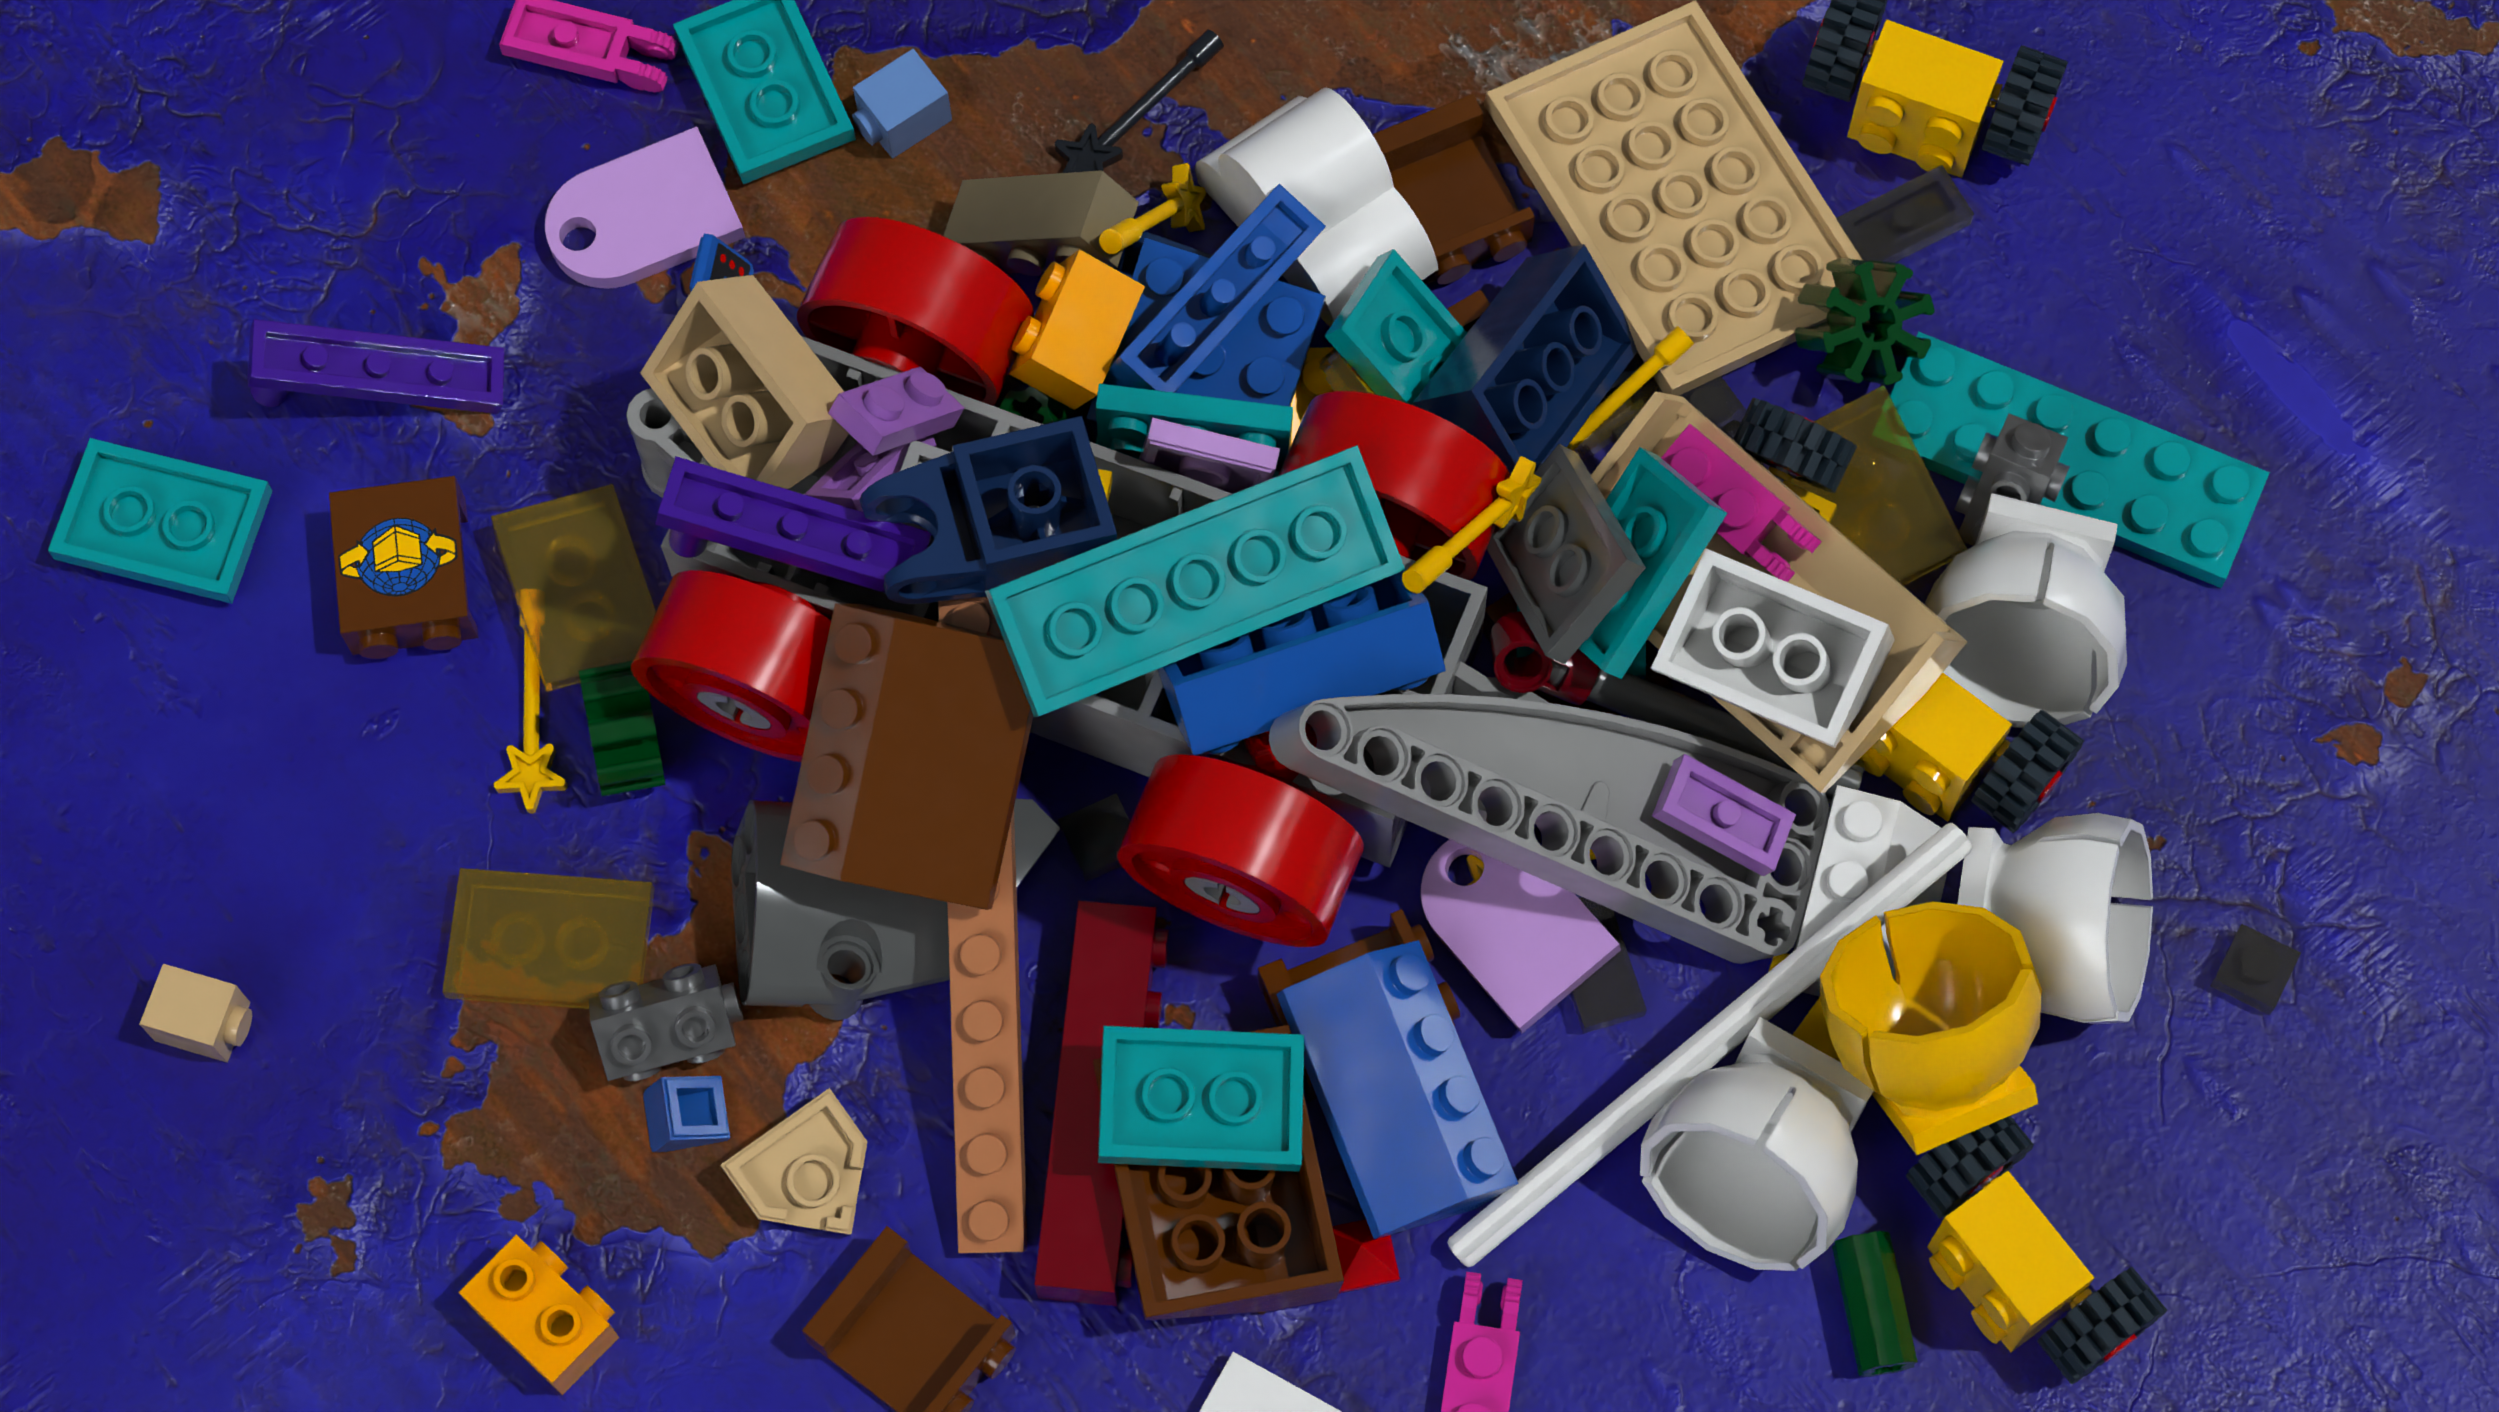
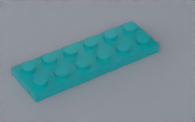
[1870,331,2270,588]
[985,445,1405,717]

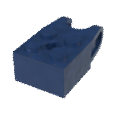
[860,416,1117,604]

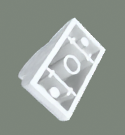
[1195,88,1438,327]

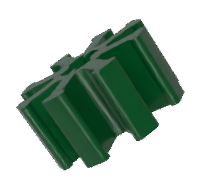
[1795,258,1935,385]
[578,660,666,797]

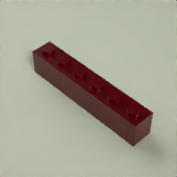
[1035,900,1169,1306]

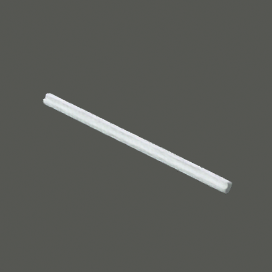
[1447,823,1972,1267]

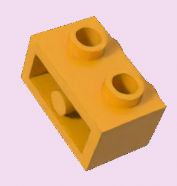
[1009,249,1145,410]
[458,1235,619,1395]

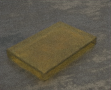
[1791,385,1968,586]
[491,484,656,692]
[442,868,655,1009]

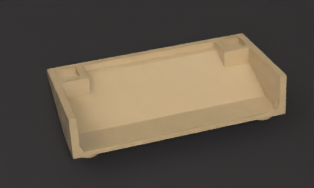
[1591,391,1968,793]

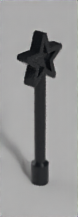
[1055,29,1224,173]

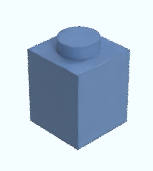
[852,49,952,159]

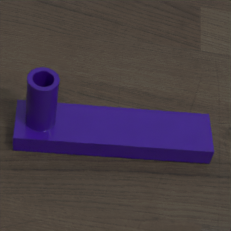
[247,319,504,414]
[655,456,931,593]

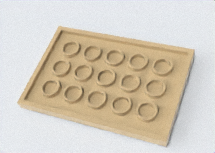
[1484,0,1864,396]

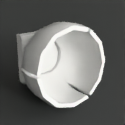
[1924,493,2127,728]
[1957,813,2153,1024]
[1640,1017,1873,1271]

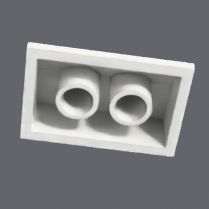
[1651,549,1895,748]
[1794,785,1947,997]

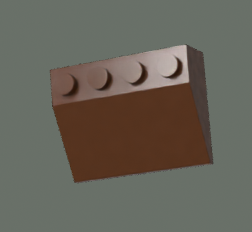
[780,603,1033,910]
[1093,1025,1344,1321]

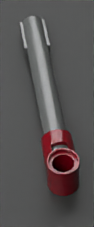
[1490,611,1866,804]

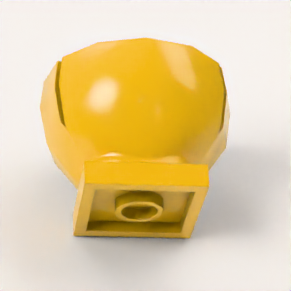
[1820,901,2042,1155]

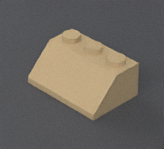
[640,275,849,489]

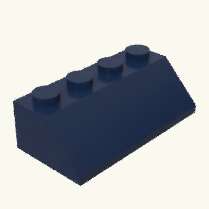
[1413,244,1638,475]

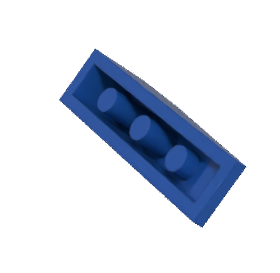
[1104,184,1326,393]

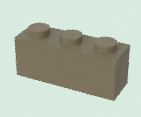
[944,170,1139,276]

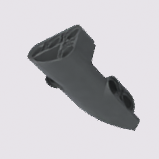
[731,799,1060,1020]

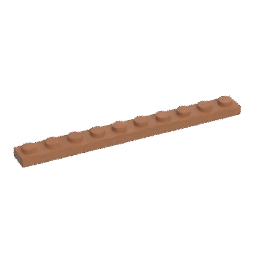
[938,597,1028,1253]

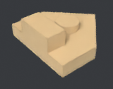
[720,1088,868,1235]

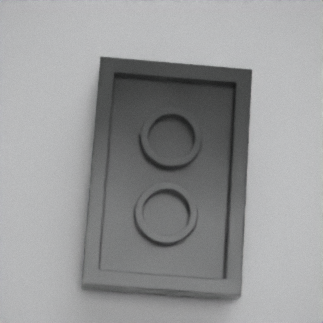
[1487,444,1646,665]

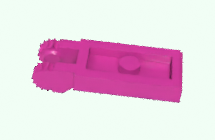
[499,0,679,93]
[1661,424,1822,582]
[1441,1271,1523,1412]

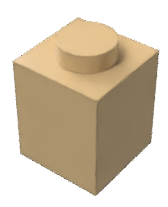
[139,964,252,1063]

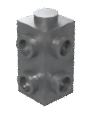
[1955,413,2070,546]
[589,964,744,1081]

